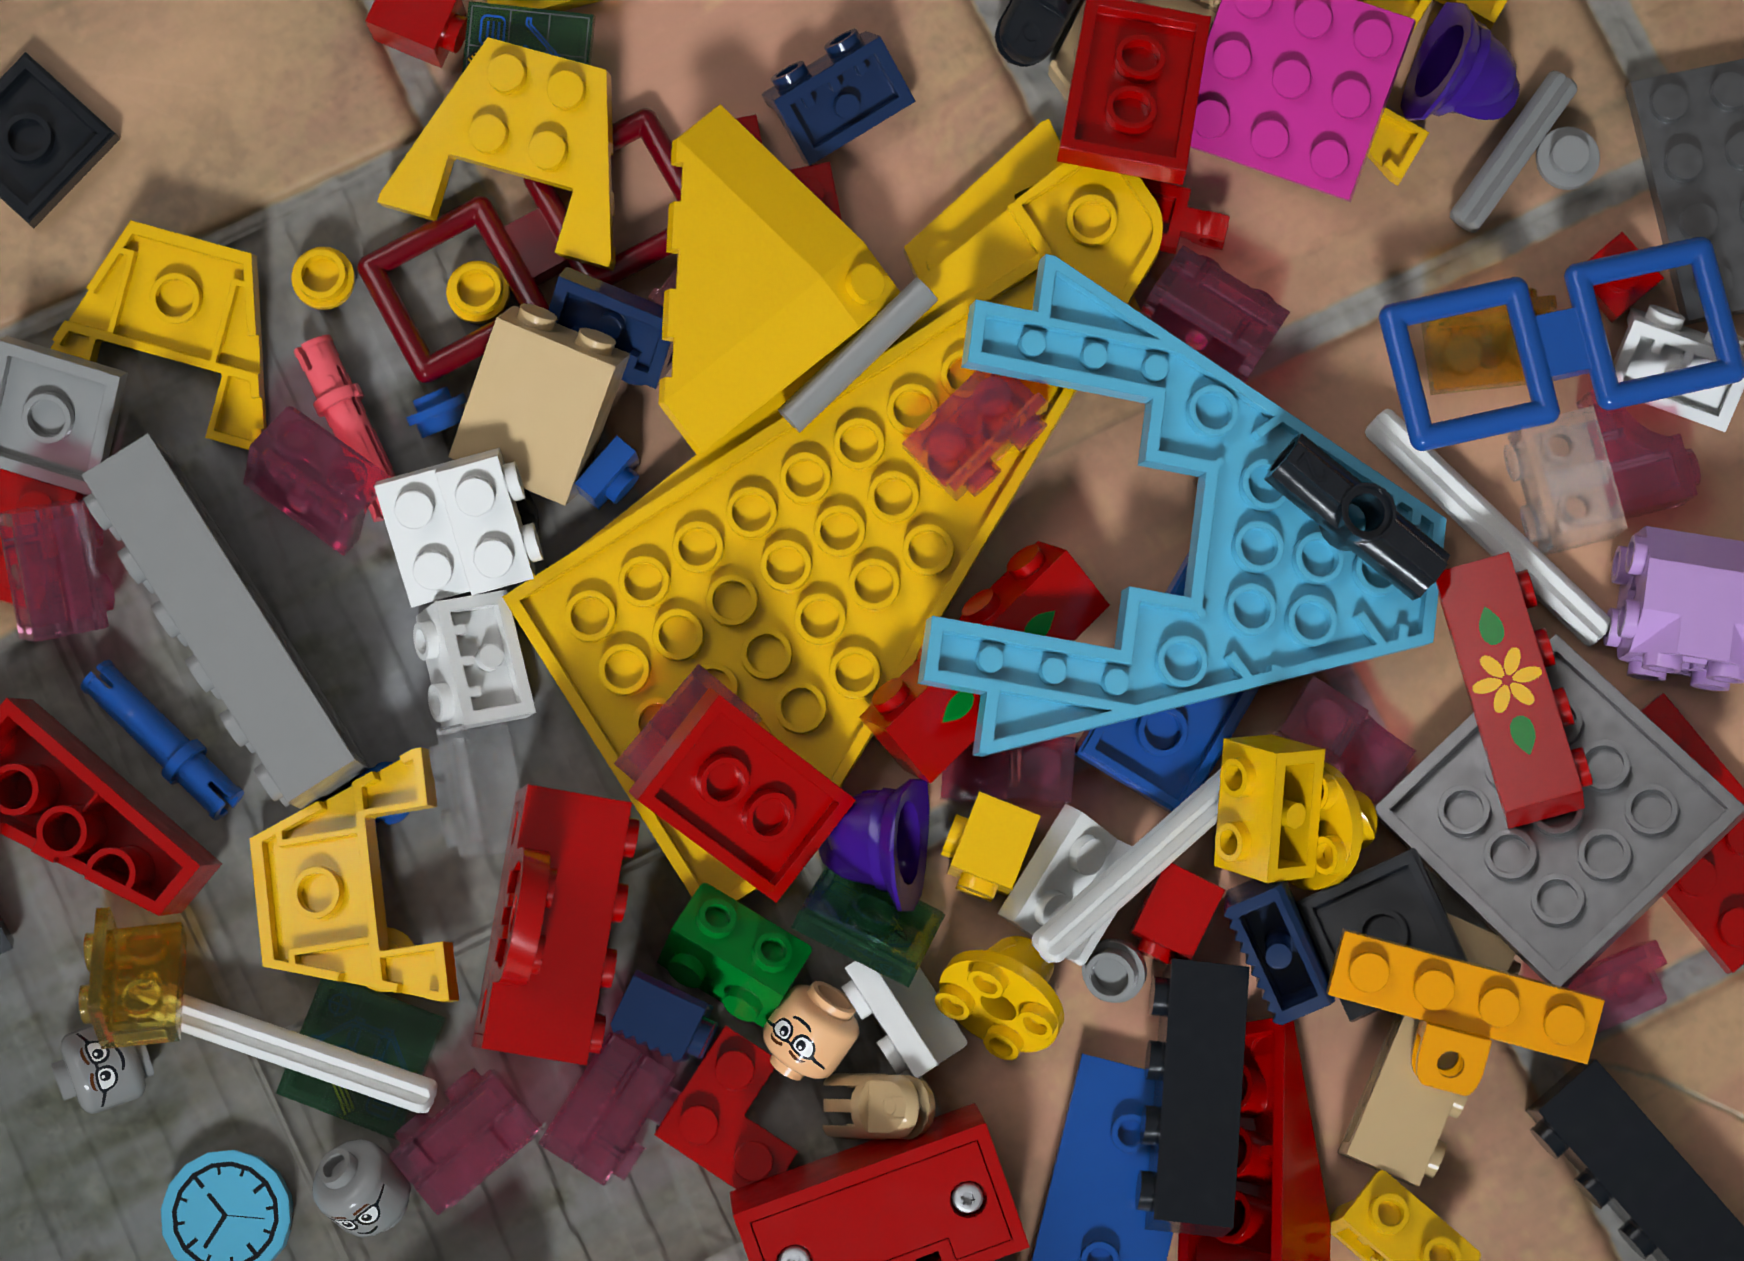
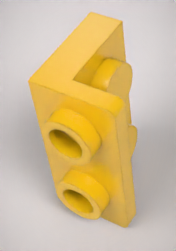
[1329,1170,1481,1261]

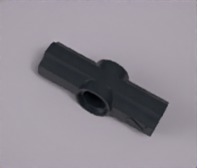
[1264,434,1450,600]

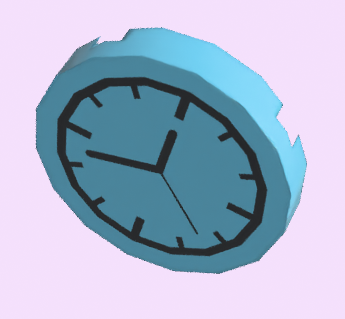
[161,1150,293,1261]

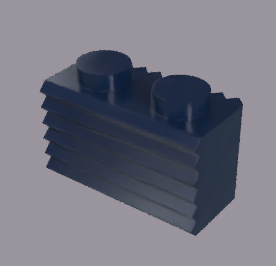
[1224,879,1336,1025]
[610,970,719,1063]

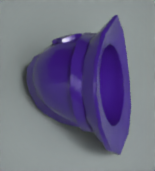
[1400,2,1520,121]
[818,779,930,911]

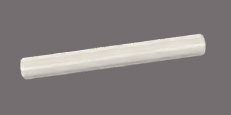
[1365,409,1611,646]
[1031,769,1221,963]
[134,983,438,1113]

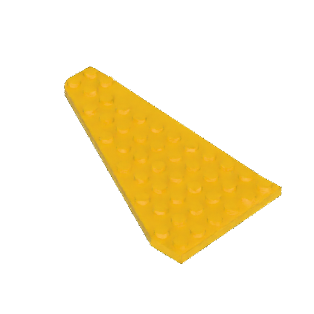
[502,163,1163,902]

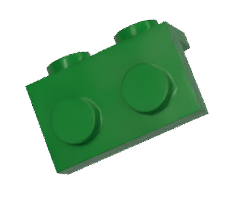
[657,883,812,1028]

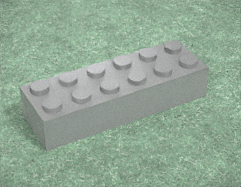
[81,433,371,810]

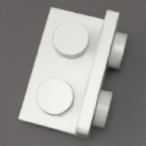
[1613,305,1744,432]
[413,590,536,737]
[997,804,1132,966]

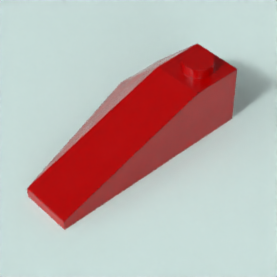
[1178,1018,1331,1261]

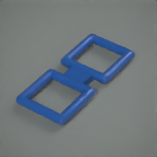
[1379,237,1744,451]

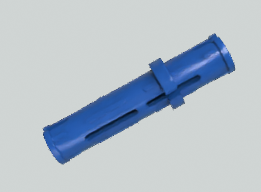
[80,659,244,821]

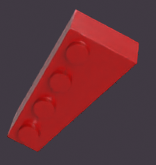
[0,698,222,916]

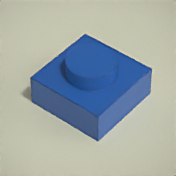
[575,435,640,510]

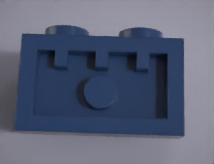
[762,29,916,166]
[549,267,673,389]

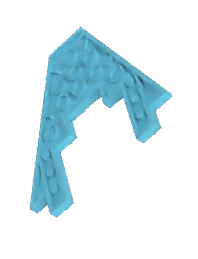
[917,254,1447,757]

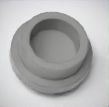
[1536,127,1600,190]
[1082,938,1147,1003]

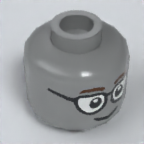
[51,1018,154,1114]
[312,1139,411,1238]

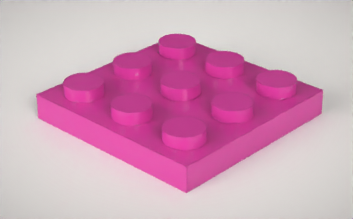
[1190,0,1416,202]

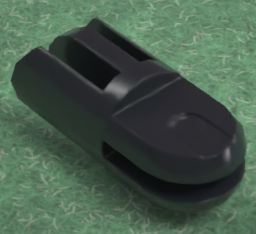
[994,0,1080,67]

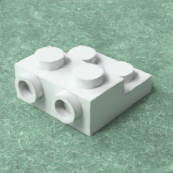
[374,448,543,608]

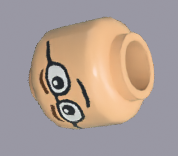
[763,981,860,1081]

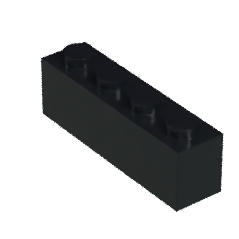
[1135,958,1250,1238]
[1525,1059,1744,1261]

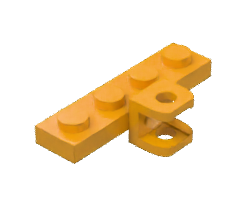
[1326,928,1605,1096]

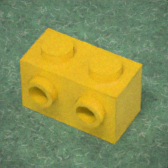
[1214,734,1325,883]
[941,791,1041,903]

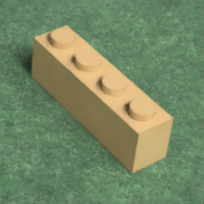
[1338,913,1521,1186]

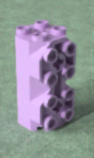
[1603,526,1744,691]

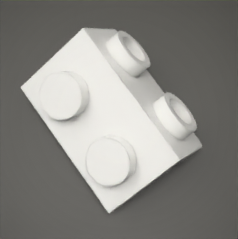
[841,938,967,1078]

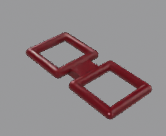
[357,108,682,384]

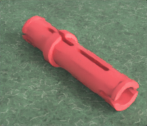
[293,334,396,522]

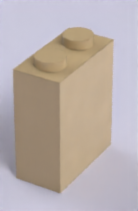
[448,304,630,506]

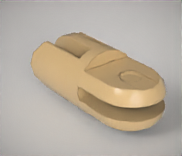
[823,1073,936,1140]

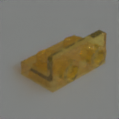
[1421,288,1557,395]
[79,907,187,1049]

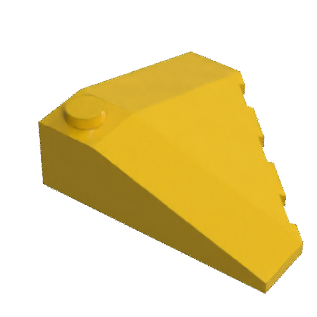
[658,104,900,455]

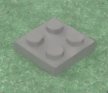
[0,336,128,495]

